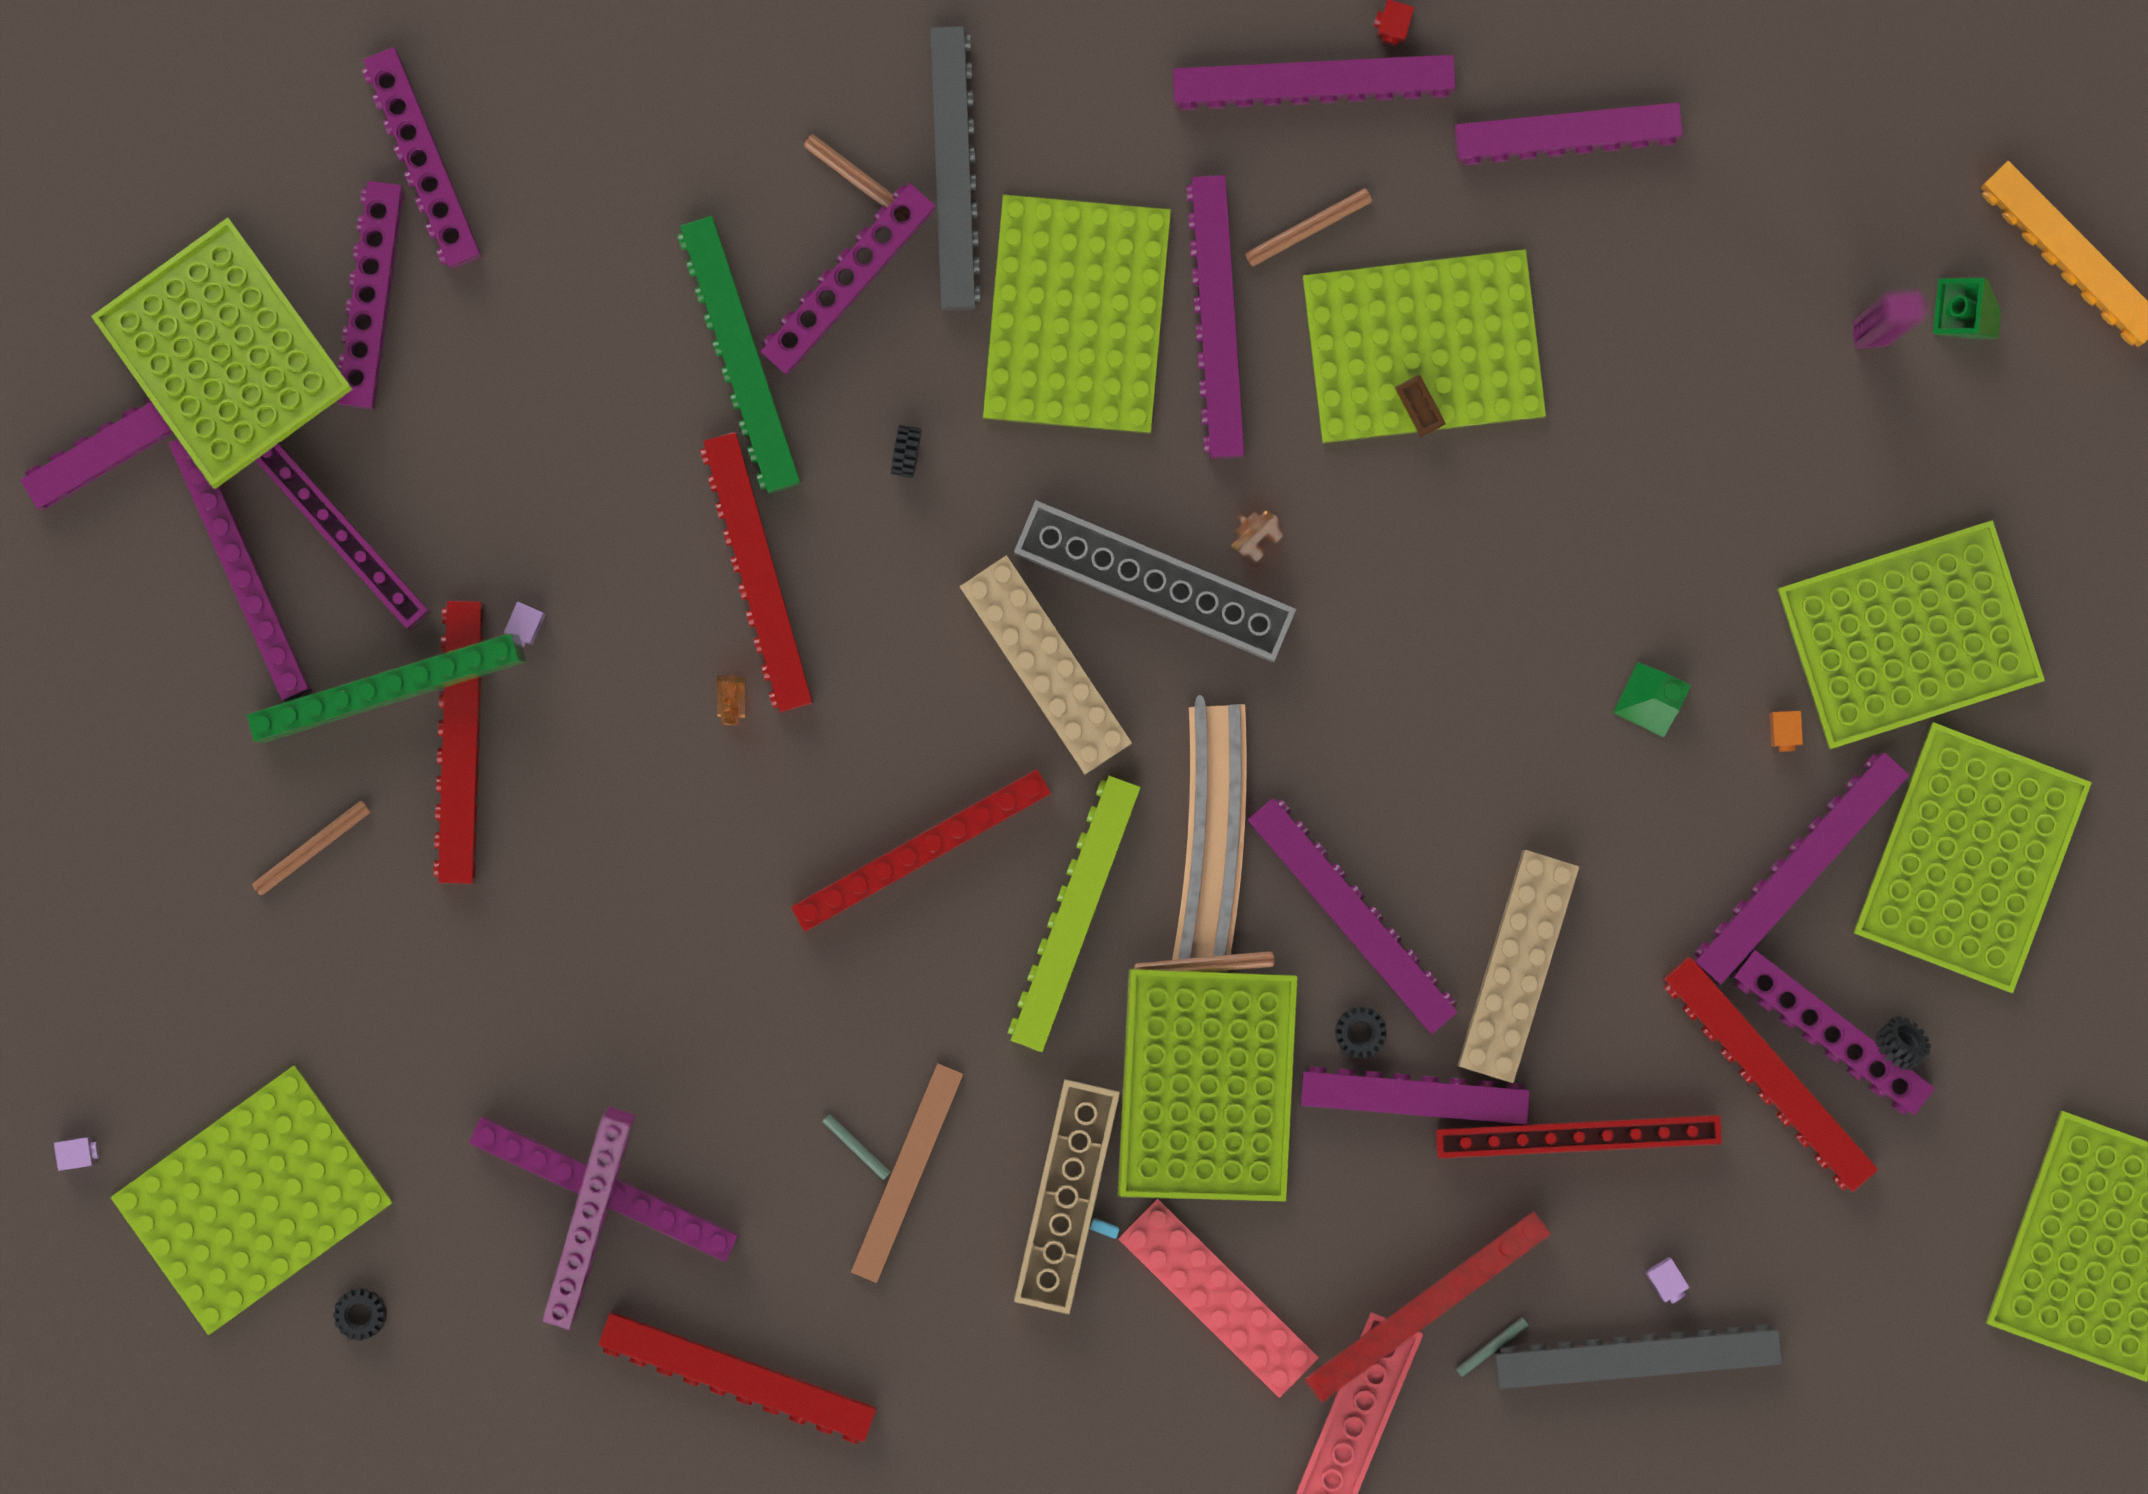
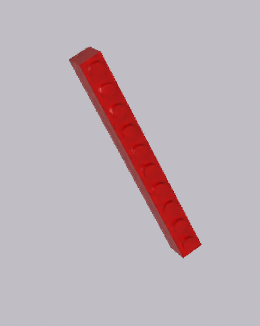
[700,432,813,713]
[433,601,484,884]
[791,769,1051,932]
[1662,957,1878,1192]
[1435,1115,1722,1159]
[1303,1212,1551,1403]
[598,1311,877,1444]

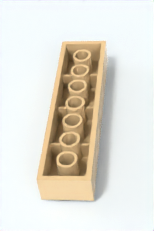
[960,555,1132,775]
[1457,850,1579,1083]
[1014,1079,1120,1314]

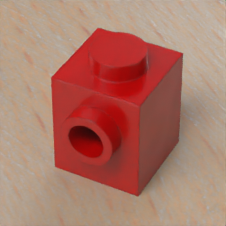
[1374,0,1414,46]

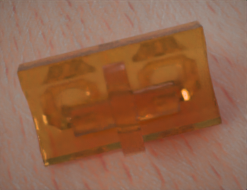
[1231,511,1284,562]
[717,675,746,725]

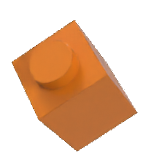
[1769,711,1803,752]

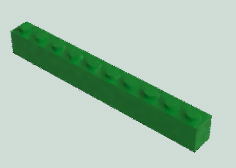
[677,215,801,495]
[246,633,527,743]

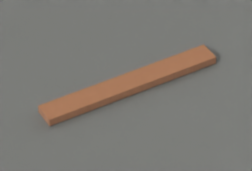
[851,1063,963,1283]

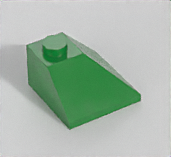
[1933,278,2001,339]
[1613,662,1691,737]

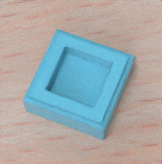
[1089,1218,1119,1239]

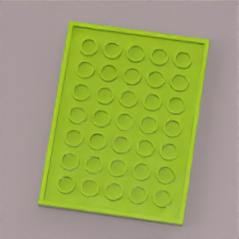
[983,195,1171,434]
[91,218,352,489]
[1303,249,1546,443]
[1777,520,2045,750]
[1853,722,2092,993]
[1118,969,1297,1201]
[110,1065,394,1335]
[1986,1111,2148,1382]

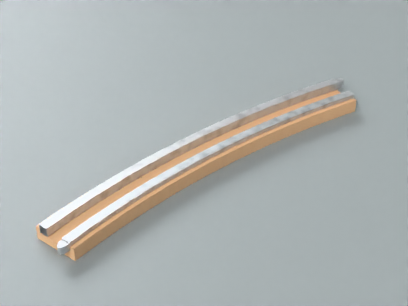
[1172,695,1247,973]

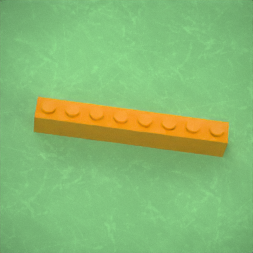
[1980,160,2148,347]

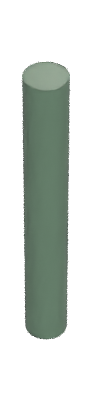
[822,1114,891,1180]
[1455,1317,1529,1377]

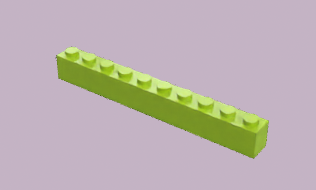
[1007,776,1141,1052]

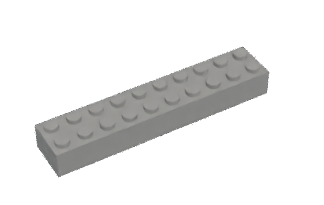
[1014,500,1296,663]

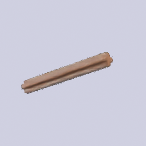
[804,135,910,222]
[1245,189,1372,266]
[252,801,370,895]
[1134,951,1274,972]

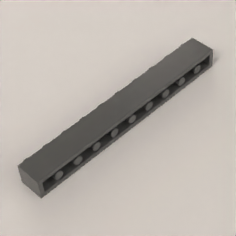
[930,26,981,311]
[1494,1324,1782,1389]

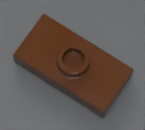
[1394,374,1446,438]

